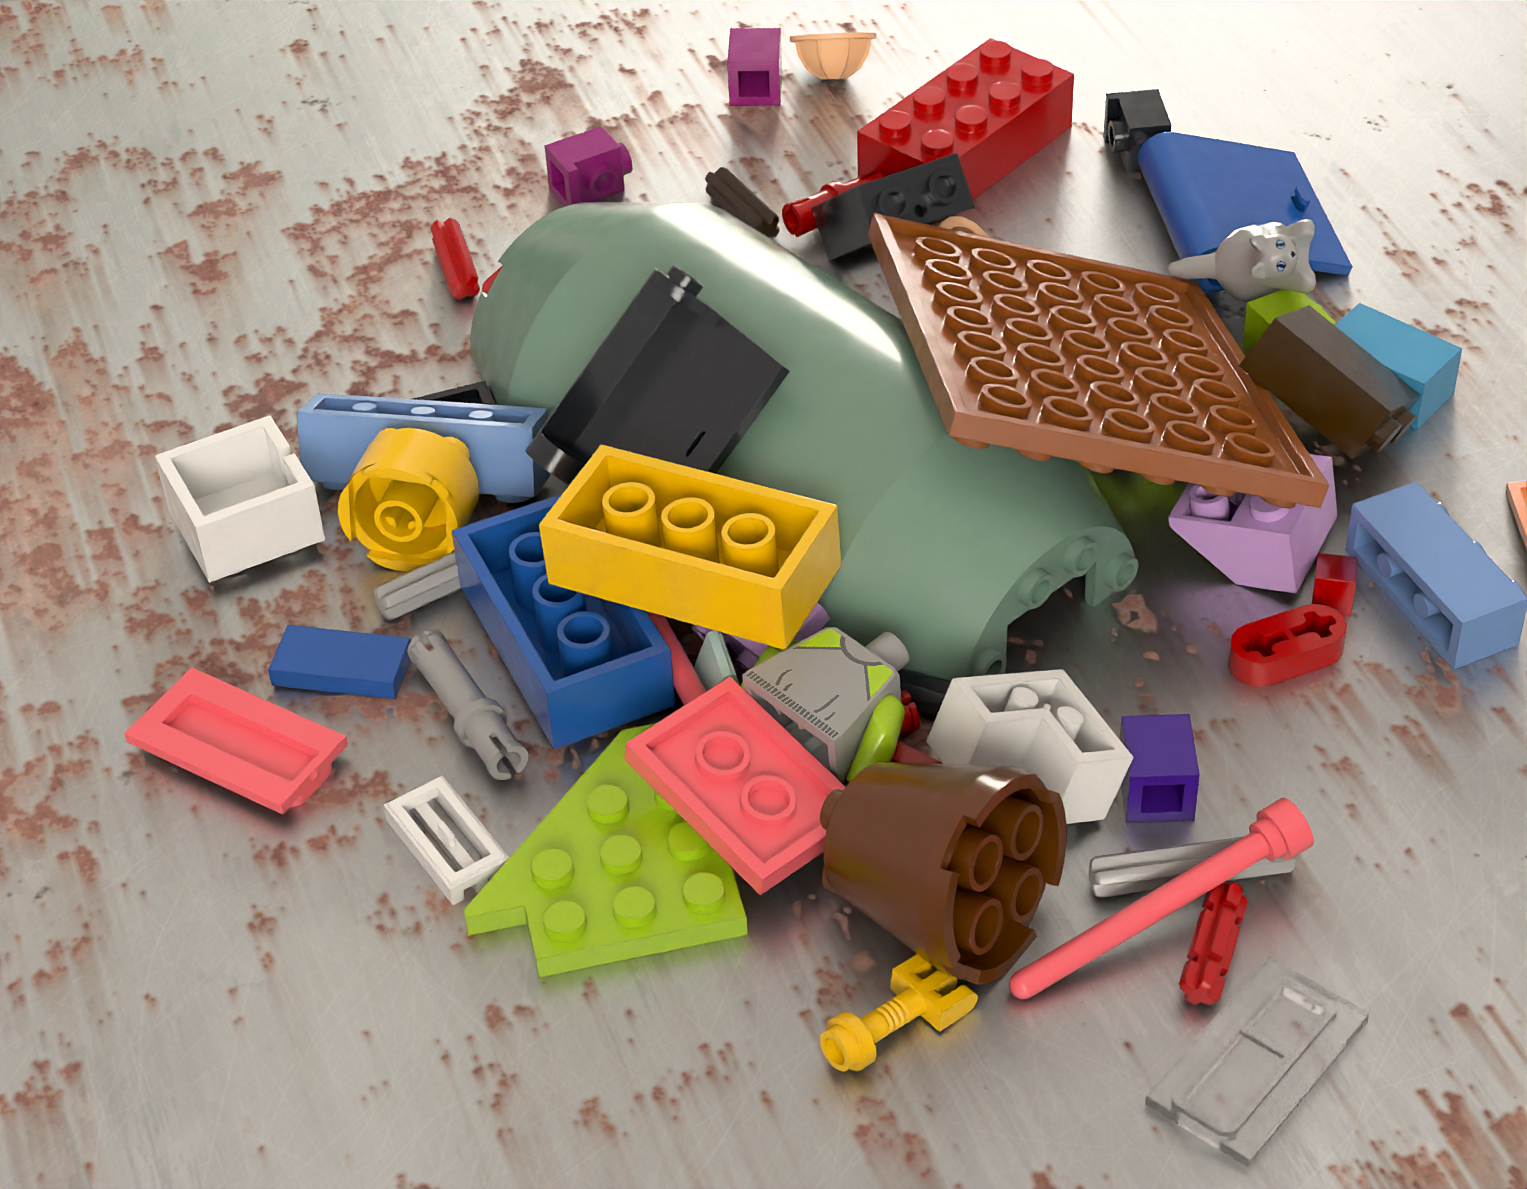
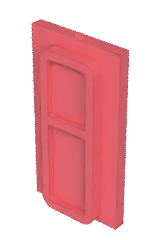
[124,667,348,815]

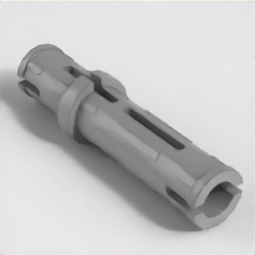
[407,629,529,780]

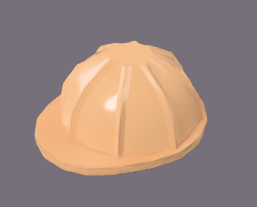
[789,33,876,80]

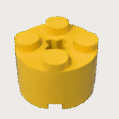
[338,428,479,572]

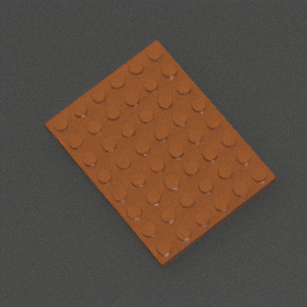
[868,213,1330,509]

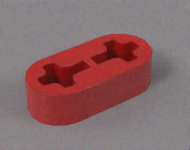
[1228,604,1347,687]

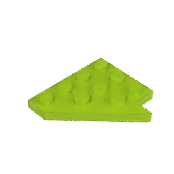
[464,723,748,978]

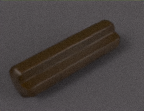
[705,167,780,238]

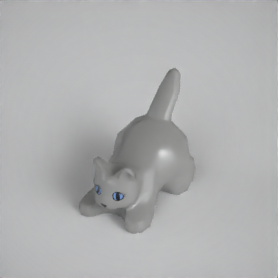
[1167,219,1316,302]

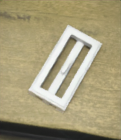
[383,775,510,905]

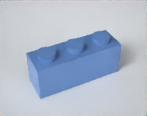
[1345,481,1527,670]

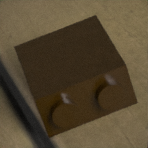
[1239,305,1421,460]

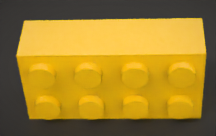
[539,445,841,650]

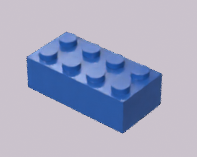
[452,494,675,749]

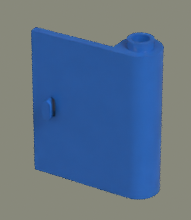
[1138,132,1353,293]

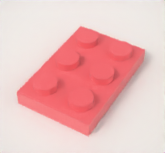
[624,677,846,895]

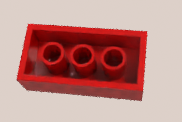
[857,38,1074,223]

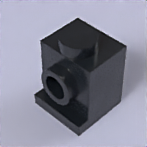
[1103,89,1172,173]

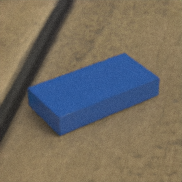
[268,625,411,699]

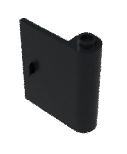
[525,265,790,485]

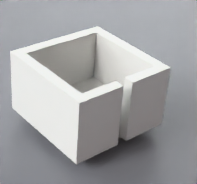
[155,415,325,583]

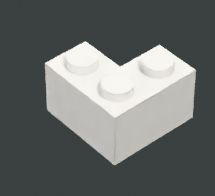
[926,669,1134,824]

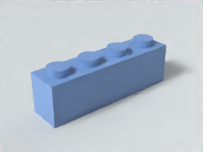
[297,393,550,503]

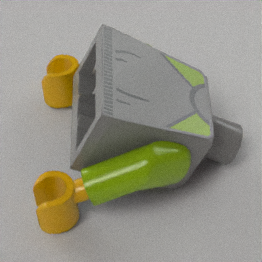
[740,627,909,783]

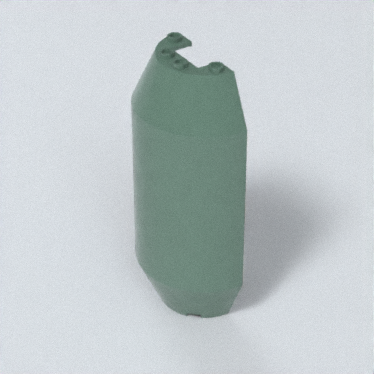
[470,202,1139,681]

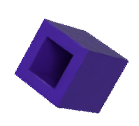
[1120,714,1200,823]

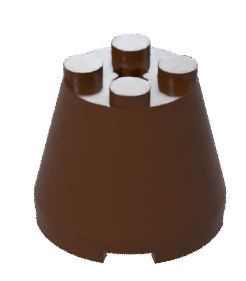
[820,761,1067,985]

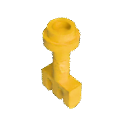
[820,954,978,1072]

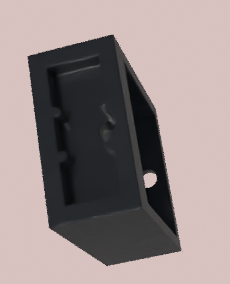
[811,153,975,260]

